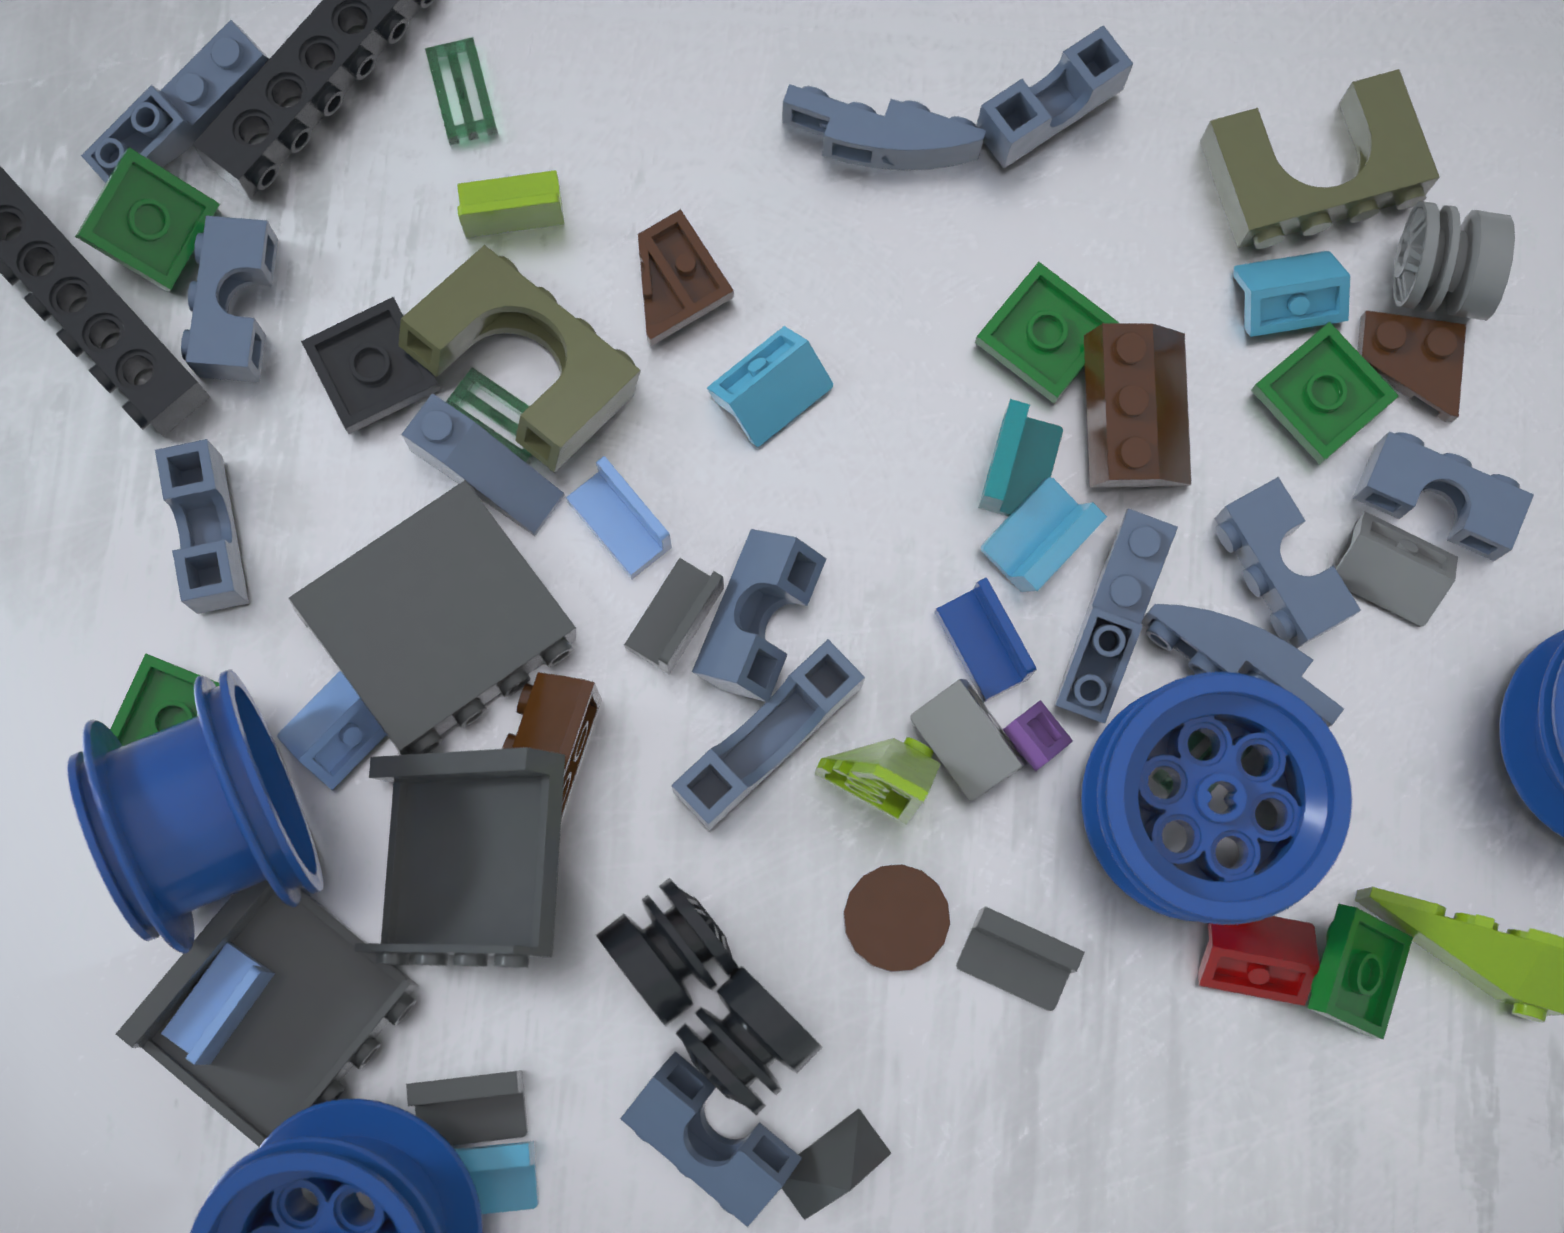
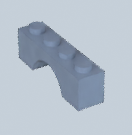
[671,639,865,831]

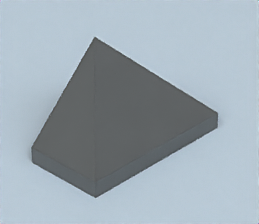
[782,1108,892,1220]

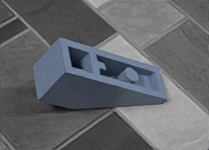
[401,393,565,536]

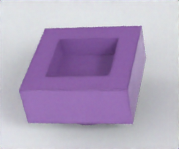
[1002,700,1073,771]

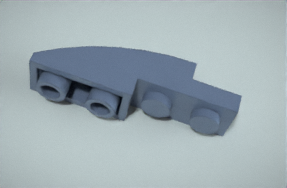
[81,20,269,183]
[782,84,986,170]
[1055,508,1178,724]
[1141,604,1344,727]

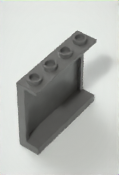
[289,480,576,755]
[355,747,565,968]
[116,880,419,1147]

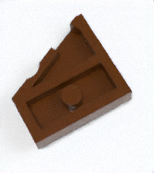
[1357,310,1466,422]

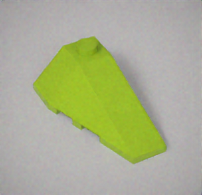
[815,737,941,825]
[1355,887,1564,1023]

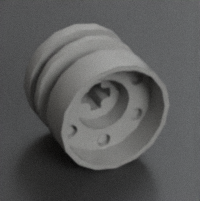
[1393,201,1515,321]

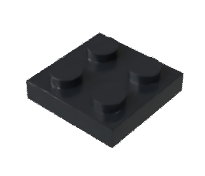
[301,297,441,434]

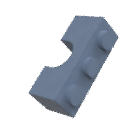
[976,25,1133,168]
[181,216,278,383]
[1352,431,1534,561]
[155,439,249,614]
[1214,477,1361,648]
[692,529,827,702]
[620,1051,802,1227]

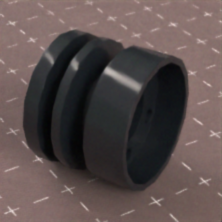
[596,878,739,1027]
[676,966,822,1116]

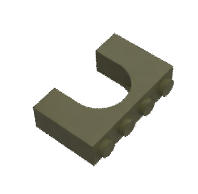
[1200,69,1440,249]
[398,245,641,473]

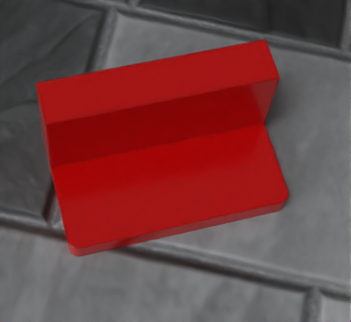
[1198,916,1320,1006]

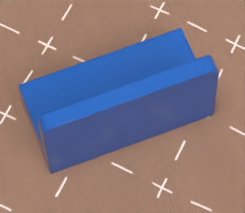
[934,577,1037,703]

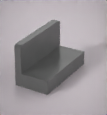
[624,558,724,675]
[956,906,1085,1011]
[406,1070,528,1146]

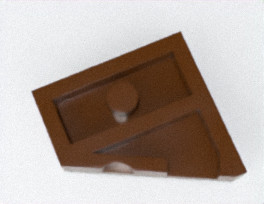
[638,209,734,346]

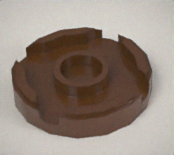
[843,864,950,972]

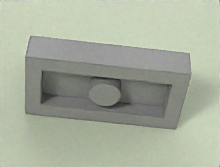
[1336,511,1458,626]
[910,679,1028,801]

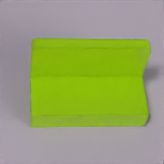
[457,170,565,238]

